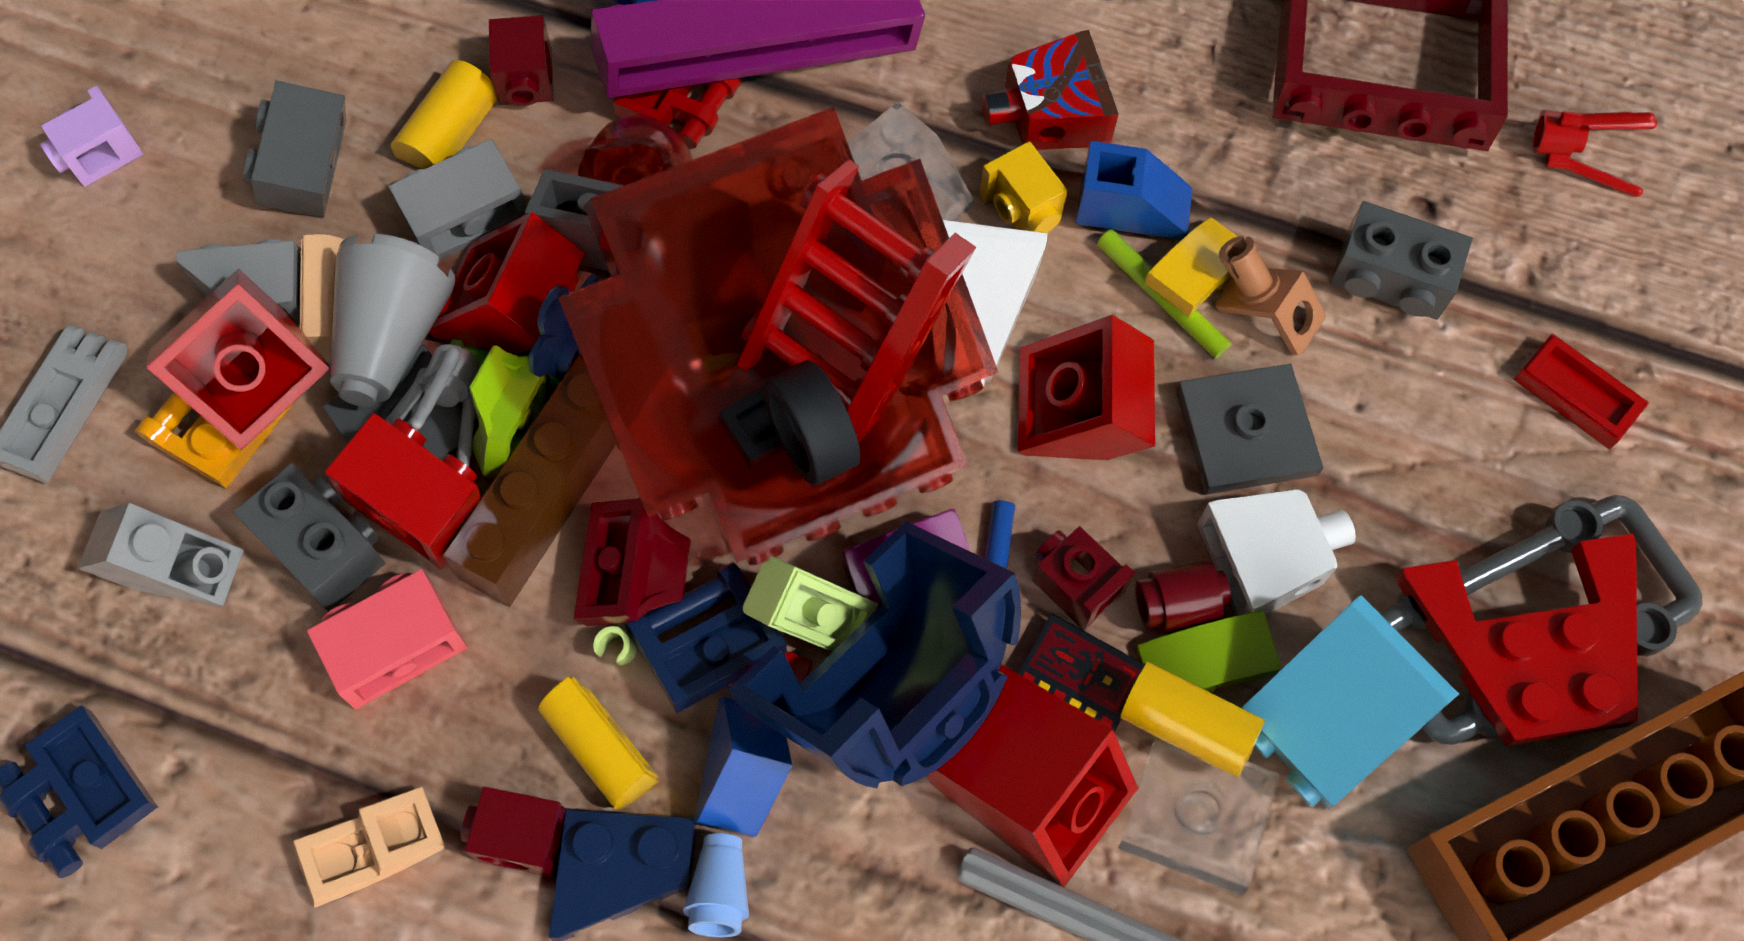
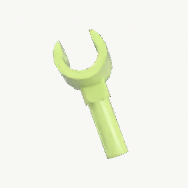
[593,623,637,666]

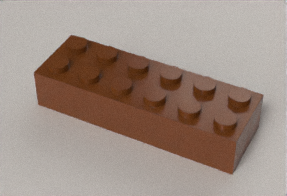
[1405,671,1744,941]

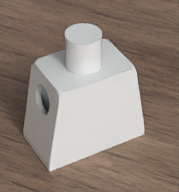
[1197,490,1356,616]

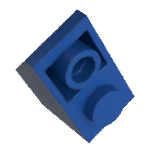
[1076,141,1192,240]

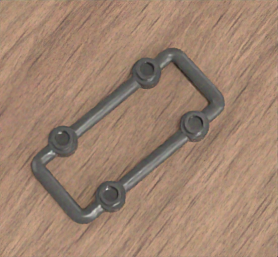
[1379,495,1703,745]

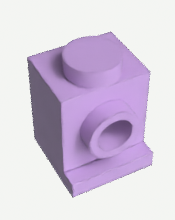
[40,86,144,187]

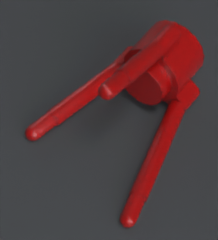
[1533,110,1657,197]

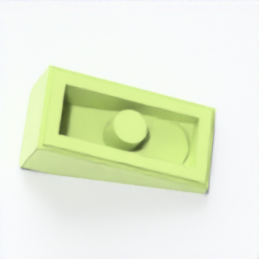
[743,556,878,652]

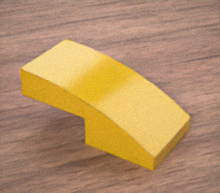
[1145,217,1237,317]

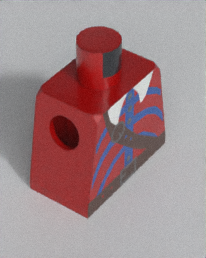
[981,30,1119,150]

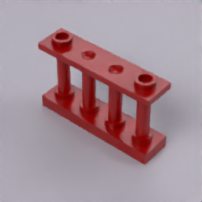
[737,159,976,443]

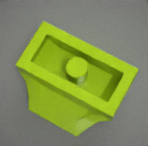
[469,345,550,479]

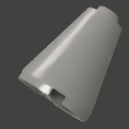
[330,234,455,407]

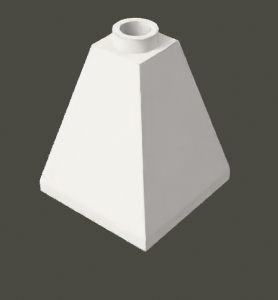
[928,218,1048,391]

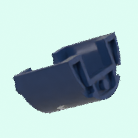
[727,521,1021,788]

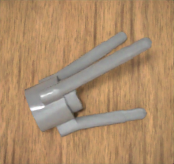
[386,344,479,467]

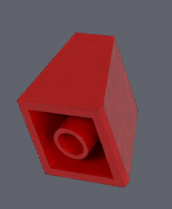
[926,664,1138,887]

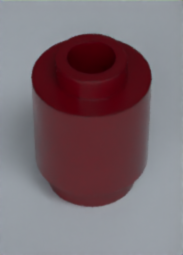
[1135,561,1231,632]

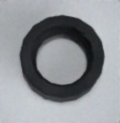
[762,360,860,486]

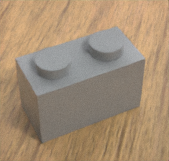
[389,139,527,261]

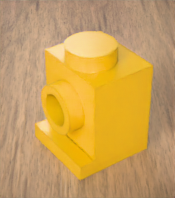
[979,141,1068,233]

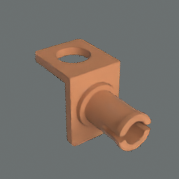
[1215,236,1326,355]

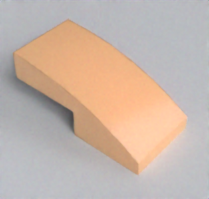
[293,787,444,908]

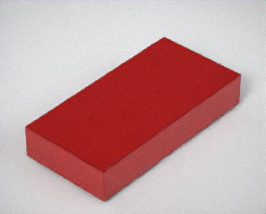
[1513,333,1649,450]

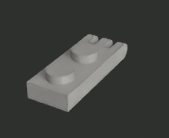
[0,324,127,484]

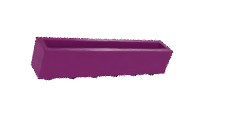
[591,0,925,98]

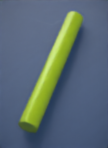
[1097,229,1232,359]

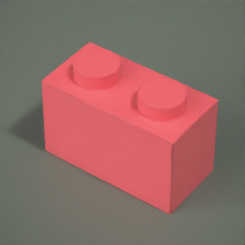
[307,569,468,710]

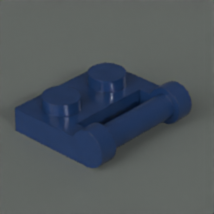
[625,562,787,713]

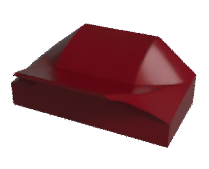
[573,498,691,626]

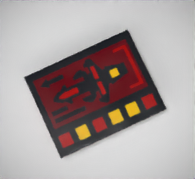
[1018,613,1145,733]

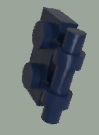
[0,705,158,878]

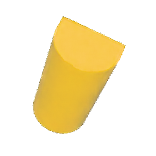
[390,60,498,169]
[1121,662,1265,779]
[538,676,659,810]

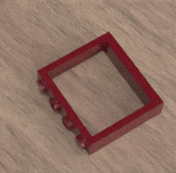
[1272,0,1508,152]

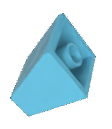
[1242,595,1459,811]

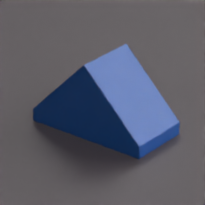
[693,696,793,838]

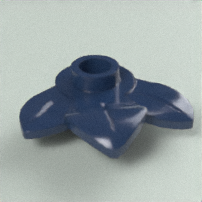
[528,274,599,378]

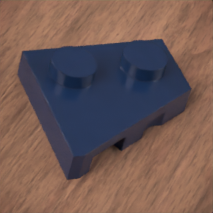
[549,810,697,941]

